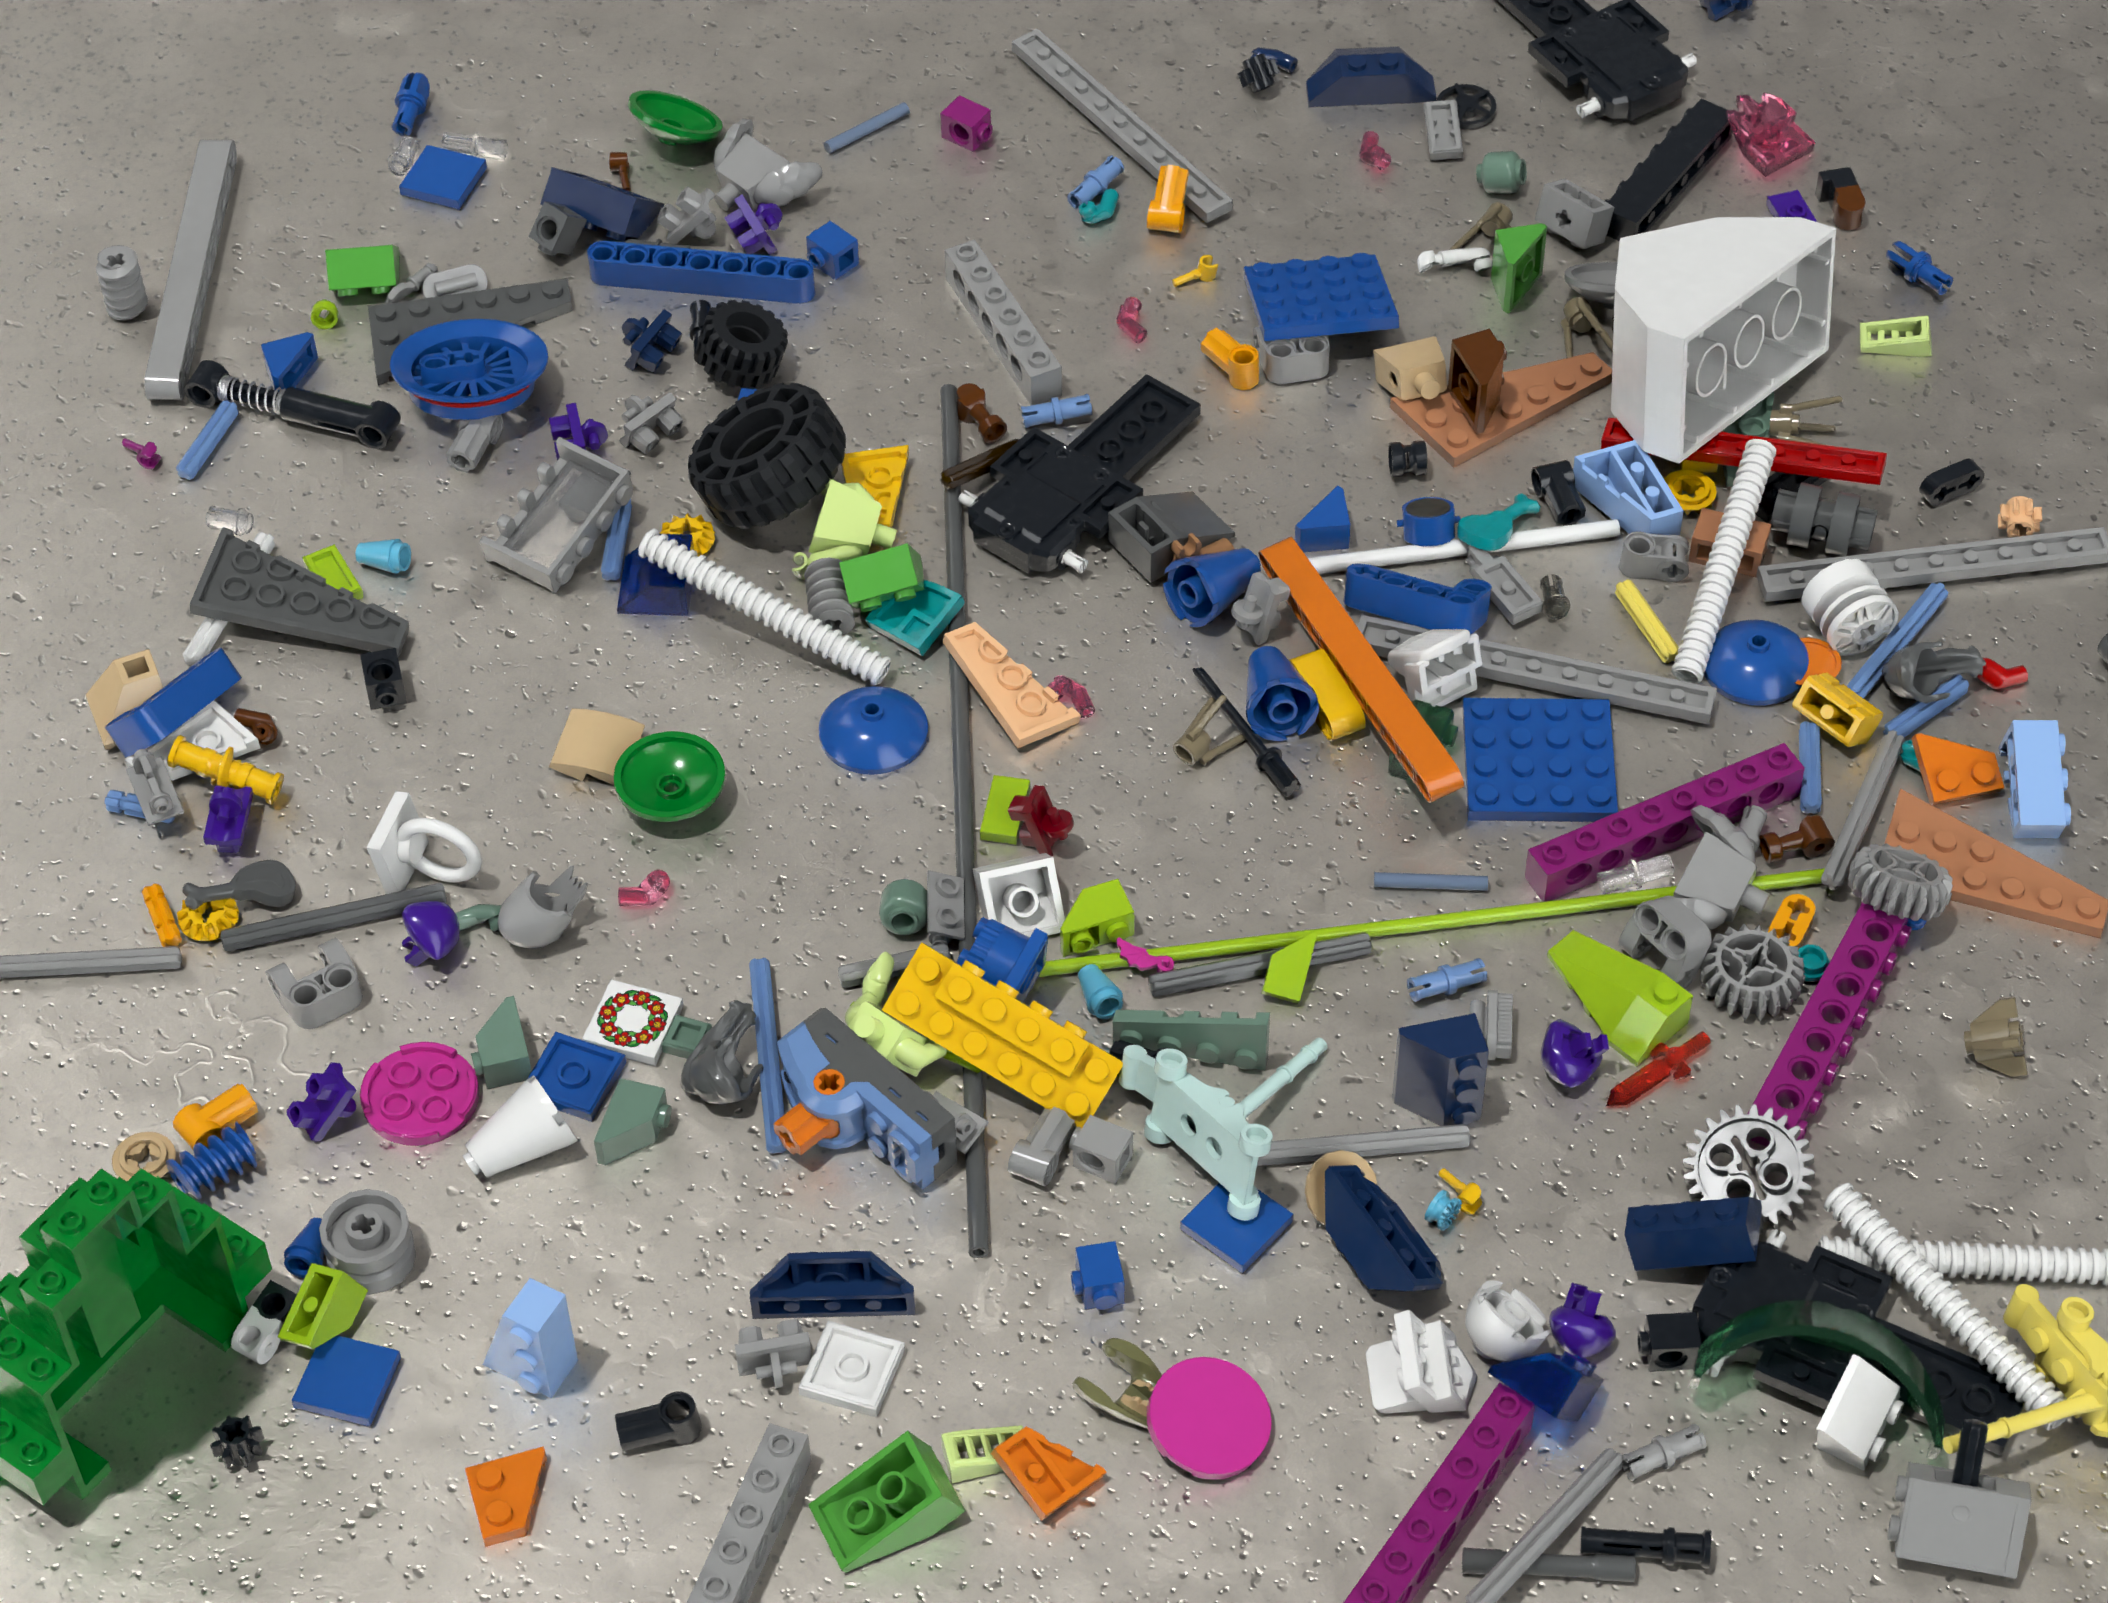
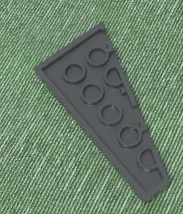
[368,278,572,386]
[189,526,409,657]

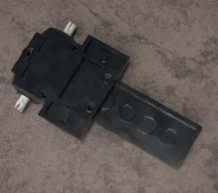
[1497,0,1697,121]
[958,374,1201,573]
[1692,1229,2025,1456]

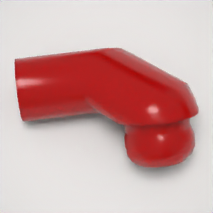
[1977,657,2028,689]

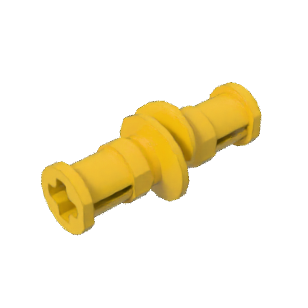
[167,735,284,805]

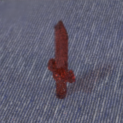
[1606,1031,1711,1106]

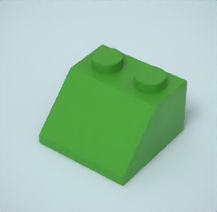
[325,245,400,297]
[839,543,924,612]

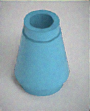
[355,539,411,574]
[1078,964,1123,1019]

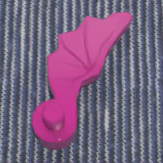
[1116,937,1174,973]

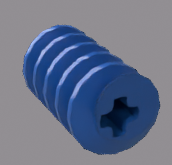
[166,1121,258,1200]

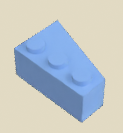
[1573,440,1683,536]
[1998,720,2071,838]
[483,1278,578,1398]

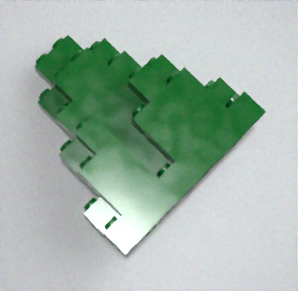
[0,1168,272,1506]

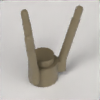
[1449,202,1513,250]
[1560,297,1613,358]
[1770,396,1842,446]
[1173,695,1246,766]

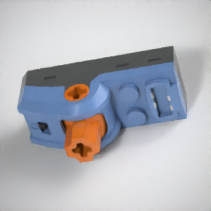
[773,1008,957,1190]

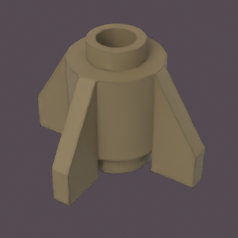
[1964,997,2028,1077]

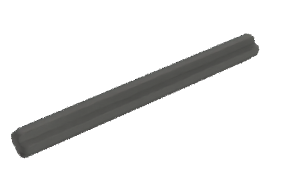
[221,883,447,952]
[1148,932,1372,997]

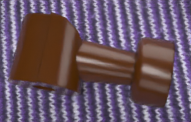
[957,383,1007,443]
[1759,815,1835,864]

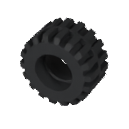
[696,300,788,389]

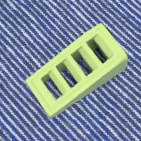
[1860,316,1932,357]
[941,1425,1023,1484]

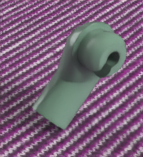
[456,904,501,932]

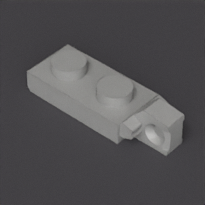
[1466,546,1543,625]

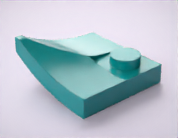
[865,580,965,656]

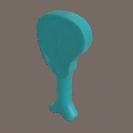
[1457,493,1540,551]

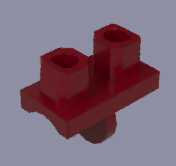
[1008,785,1074,856]

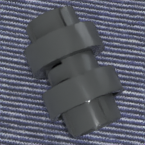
[1771,482,1878,557]

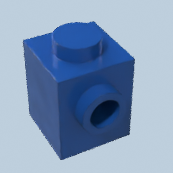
[806,221,859,280]
[1071,1241,1125,1310]

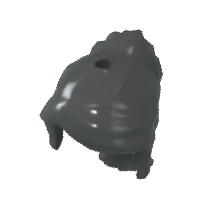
[1881,641,1986,703]
[681,1000,763,1105]

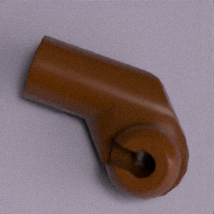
[234,708,278,745]

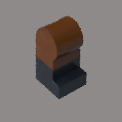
[1815,167,1866,231]

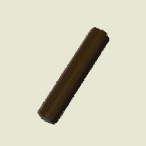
[940,439,1020,490]

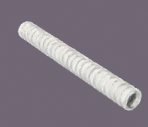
[1671,439,1777,683]
[638,528,891,686]
[1824,1183,2068,1430]
[1818,1235,2108,1285]

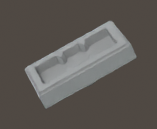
[1423,99,1463,161]

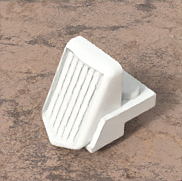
[1387,629,1482,717]
[1366,1310,1477,1414]

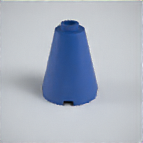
[1163,548,1261,628]
[1246,646,1319,741]

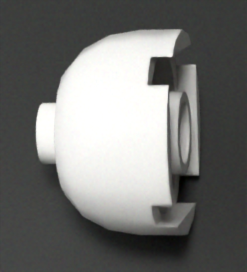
[1465,1281,1549,1362]

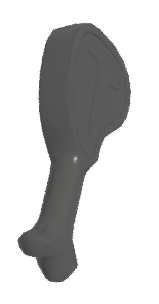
[182,860,296,910]

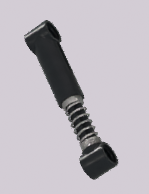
[184,360,401,449]

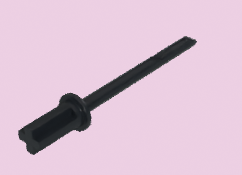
[1192,667,1301,797]

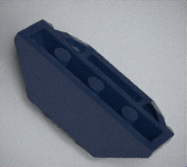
[1306,47,1436,107]
[1325,1165,1443,1291]
[750,1251,915,1319]

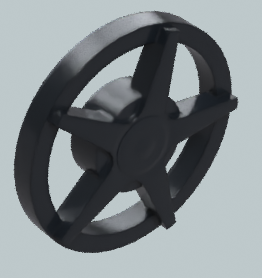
[1436,83,1496,129]

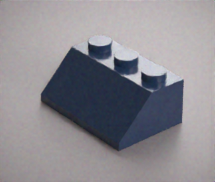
[540,167,664,241]
[1392,1013,1489,1126]
[1624,1197,1762,1271]

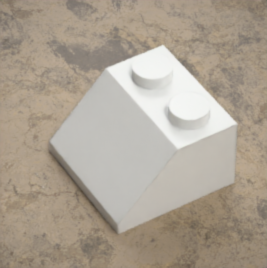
[972,853,1065,937]
[1817,1354,1904,1470]

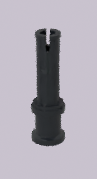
[1580,1526,1711,1569]

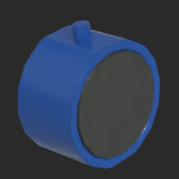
[1397,497,1461,546]

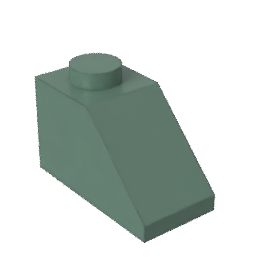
[471,996,532,1089]
[594,1078,672,1165]

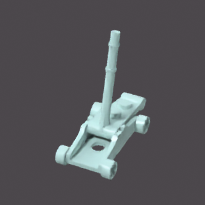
[1119,1038,1327,1220]

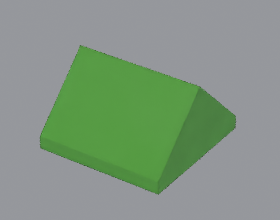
[1491,223,1547,314]

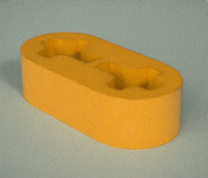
[1768,894,1816,950]

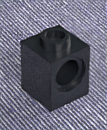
[360,648,407,710]
[1637,1312,1702,1372]

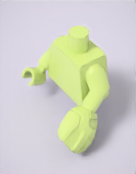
[792,478,897,580]
[845,951,951,1077]

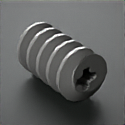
[96,245,148,320]
[804,558,855,635]

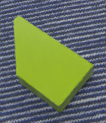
[1261,933,1317,1004]

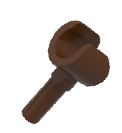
[609,152,631,191]

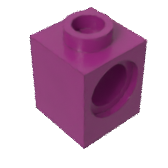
[940,95,993,152]

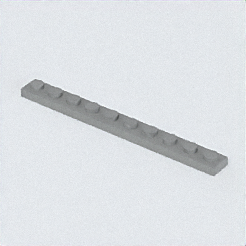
[1012,29,1233,223]
[1756,527,2108,602]
[1358,615,1717,724]

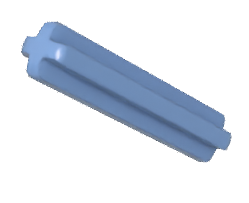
[176,400,239,480]
[601,499,632,581]
[1883,675,1969,738]
[1799,721,1822,815]

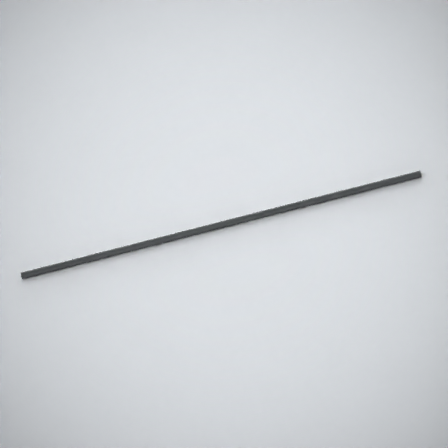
[940,384,989,1258]

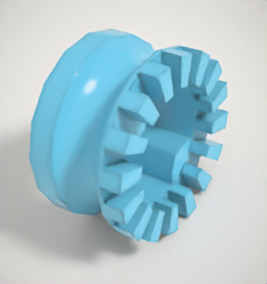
[1425,1190,1462,1231]

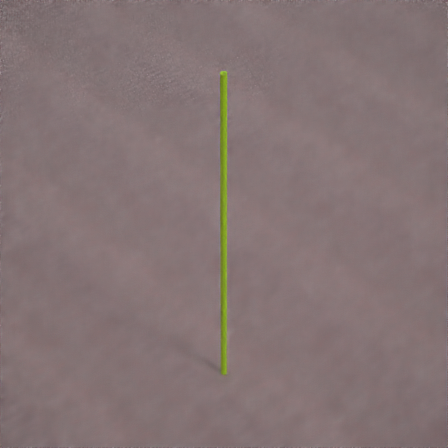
[1038,868,1825,977]

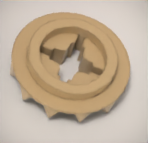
[112,1132,176,1181]

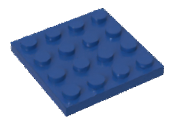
[1244,253,1399,341]
[1462,698,1618,822]

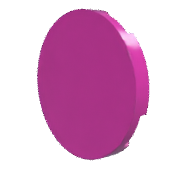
[360,1042,479,1146]
[1146,1357,1271,1480]

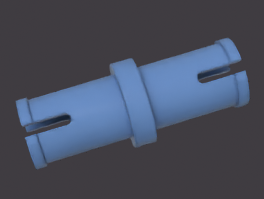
[1067,155,1124,210]
[1021,394,1093,428]
[1407,958,1487,1002]

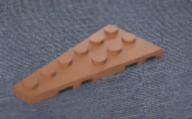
[1390,352,1612,468]
[1885,789,2108,938]

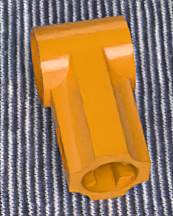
[1147,164,1189,234]
[1201,327,1259,390]
[173,1084,258,1150]

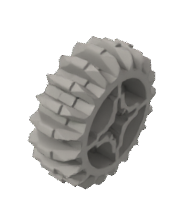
[1848,843,1953,921]
[1700,923,1805,1021]

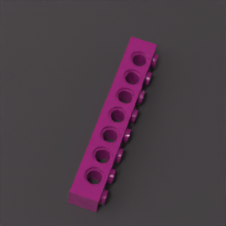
[1525,743,1805,902]
[1747,902,1912,1147]
[1343,1382,1536,1603]

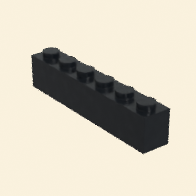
[1604,98,1735,242]

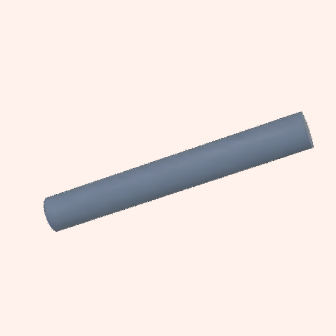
[824,102,910,154]
[1374,872,1488,891]

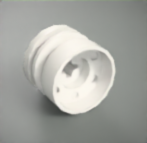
[1801,559,1899,655]

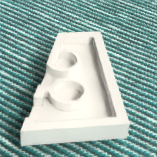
[125,700,260,781]

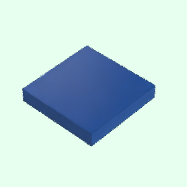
[399,145,487,209]
[527,1031,626,1122]
[1180,1183,1294,1273]
[291,1335,401,1427]

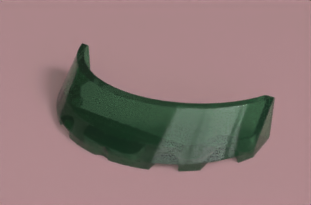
[1689,1300,1945,1460]

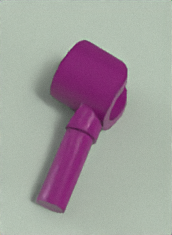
[121,438,161,470]

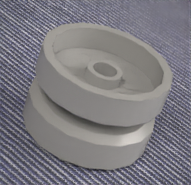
[319,1189,416,1295]

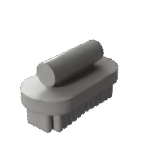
[422,264,487,298]
[1470,990,1513,1060]

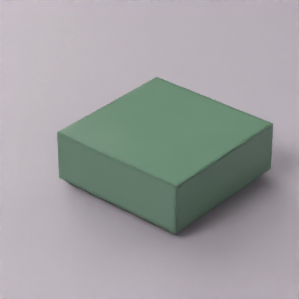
[662,1015,712,1059]

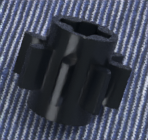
[1237,54,1280,93]
[210,1415,264,1468]

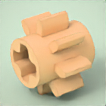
[1998,496,2042,537]

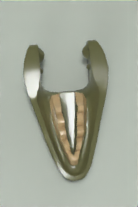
[1072,1338,1162,1429]

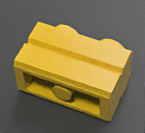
[1792,673,1884,747]

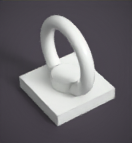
[367,791,482,894]

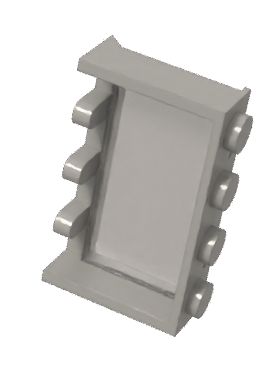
[480,437,634,594]

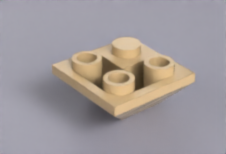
[86,649,163,750]

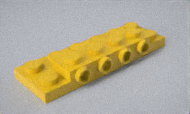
[882,942,1123,1128]

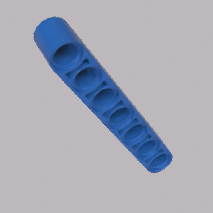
[587,241,815,304]

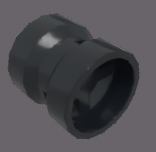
[1388,440,1427,477]

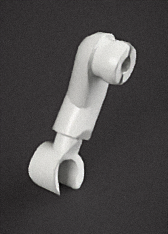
[1417,247,1492,273]

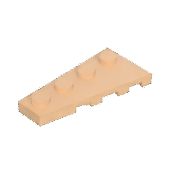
[943,622,1081,749]

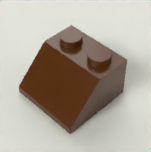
[1448,328,1507,434]

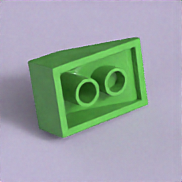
[808,1430,965,1573]

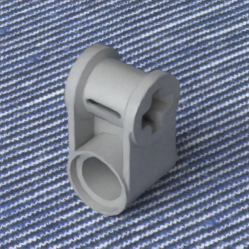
[1619,531,1689,582]

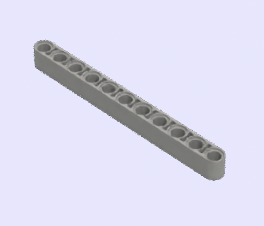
[144,140,237,400]

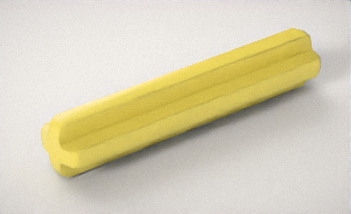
[1615,579,1679,664]

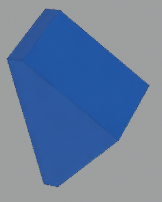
[261,332,318,392]
[1295,485,1350,553]

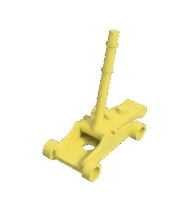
[1942,1284,2108,1454]

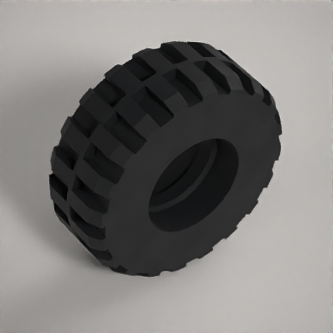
[688,383,846,529]

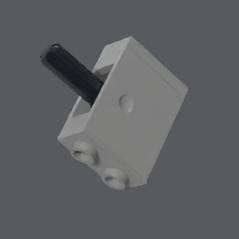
[1888,1419,2032,1579]

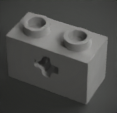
[1534,179,1615,249]

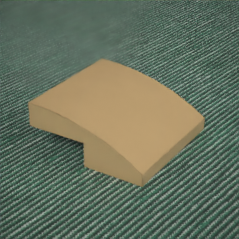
[549,708,645,785]

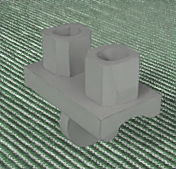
[657,186,716,244]
[619,392,683,454]
[1231,572,1291,645]
[735,1319,812,1388]

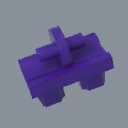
[724,194,783,255]
[549,403,608,461]
[203,786,254,853]
[286,1062,357,1141]

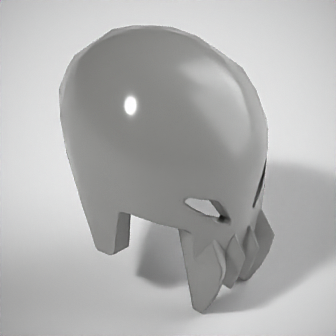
[497,866,588,949]

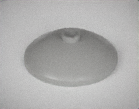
[1564,262,1617,309]

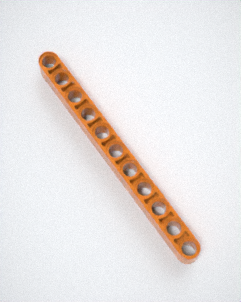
[1258,537,1464,803]

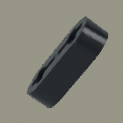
[1919,458,1984,506]

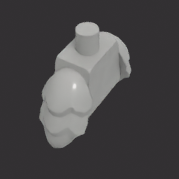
[714,119,823,211]
[1641,805,1770,930]

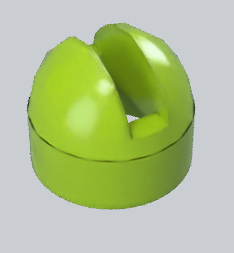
[311,299,338,329]

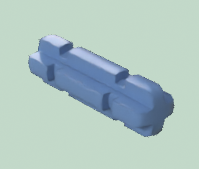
[104,789,176,824]

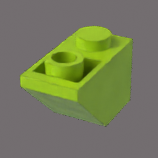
[1060,879,1134,957]

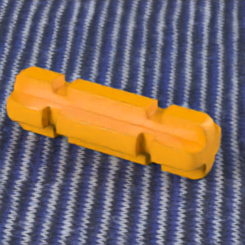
[142,883,182,947]

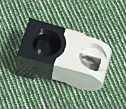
[231,1280,297,1365]

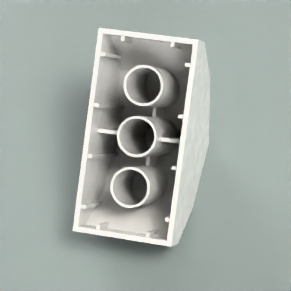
[1611,217,1836,463]

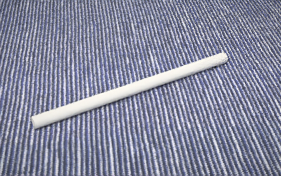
[1308,519,1620,574]

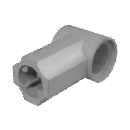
[446,415,503,473]
[1008,1107,1075,1187]

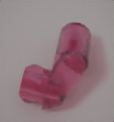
[1359,131,1391,170]
[1116,297,1148,343]
[1047,675,1095,718]
[618,869,670,906]

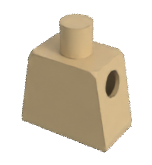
[1374,336,1447,401]

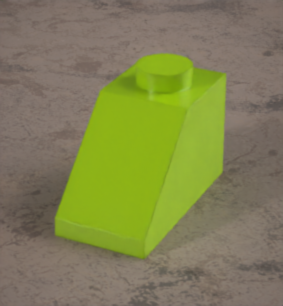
[278,1263,368,1349]

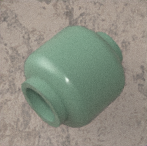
[1476,151,1527,195]
[879,879,927,935]

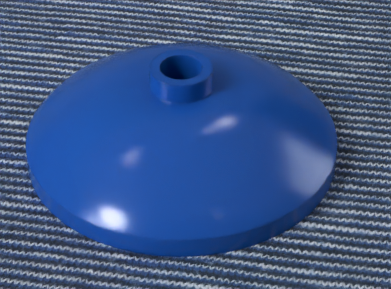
[1703,620,1809,706]
[819,686,928,775]

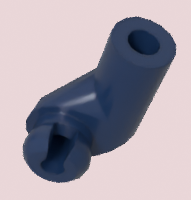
[1250,47,1298,73]

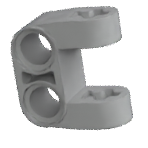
[1253,327,1329,384]
[1618,895,1712,989]
[266,937,362,1029]

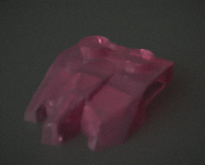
[1726,92,1816,177]

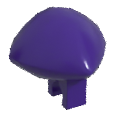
[402,901,460,967]
[1541,1019,1609,1088]
[1549,1283,1616,1358]

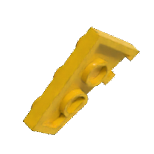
[841,445,909,528]

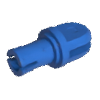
[392,72,430,136]
[1886,241,1953,295]

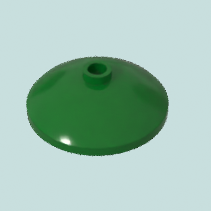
[628,90,723,146]
[614,731,725,822]

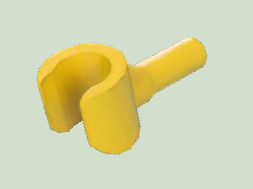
[1172,255,1218,287]
[1438,1168,1482,1215]

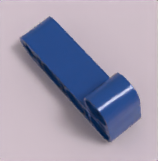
[1343,564,1492,635]
[104,647,242,758]

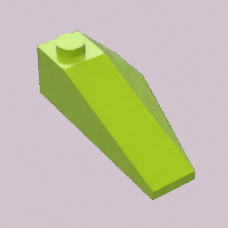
[1547,930,1693,1067]

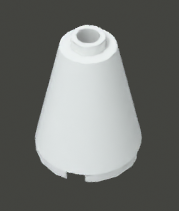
[463,1075,578,1177]

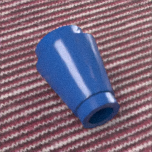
[284,1218,325,1278]

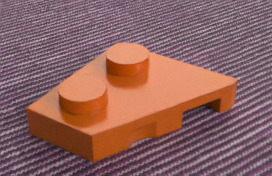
[1911,733,2005,805]
[991,1426,1107,1521]
[465,1446,547,1547]

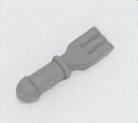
[385,263,438,304]

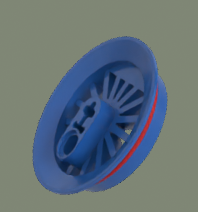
[390,319,548,420]

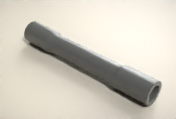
[1462,1548,1636,1582]

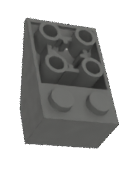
[1108,491,1235,583]

